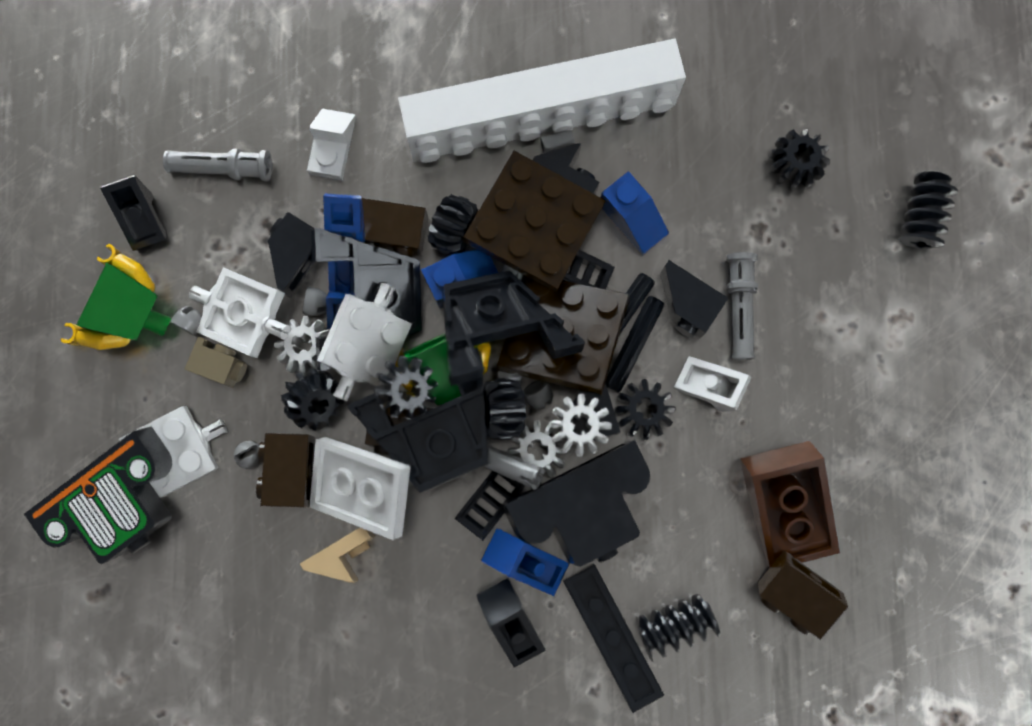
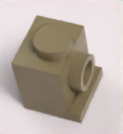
[185,336,247,388]

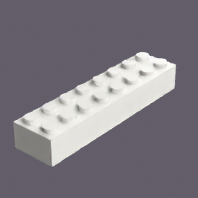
[398,38,686,163]

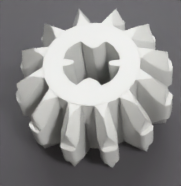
[274,316,330,376]
[549,394,612,457]
[507,420,568,478]

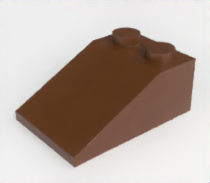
[740,441,840,568]

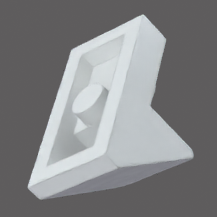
[307,109,356,181]
[674,356,752,412]

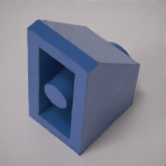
[600,171,669,256]
[421,249,498,309]
[481,528,570,596]

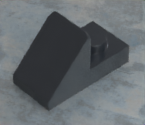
[533,143,599,195]
[100,175,167,251]

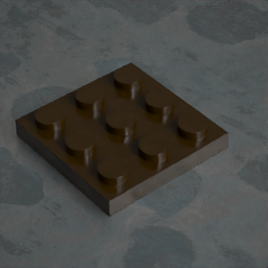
[463,150,606,292]
[497,276,629,395]

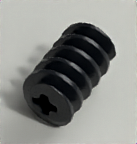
[898,171,958,249]
[638,594,721,662]

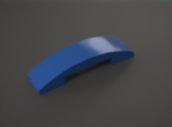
[323,194,365,329]

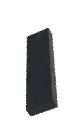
[562,563,665,713]

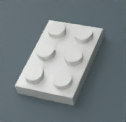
[309,437,410,540]

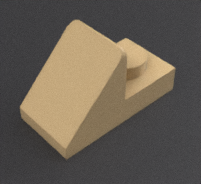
[300,527,375,583]

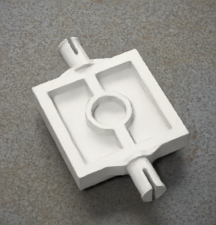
[189,267,291,358]
[317,283,412,402]
[119,406,228,498]

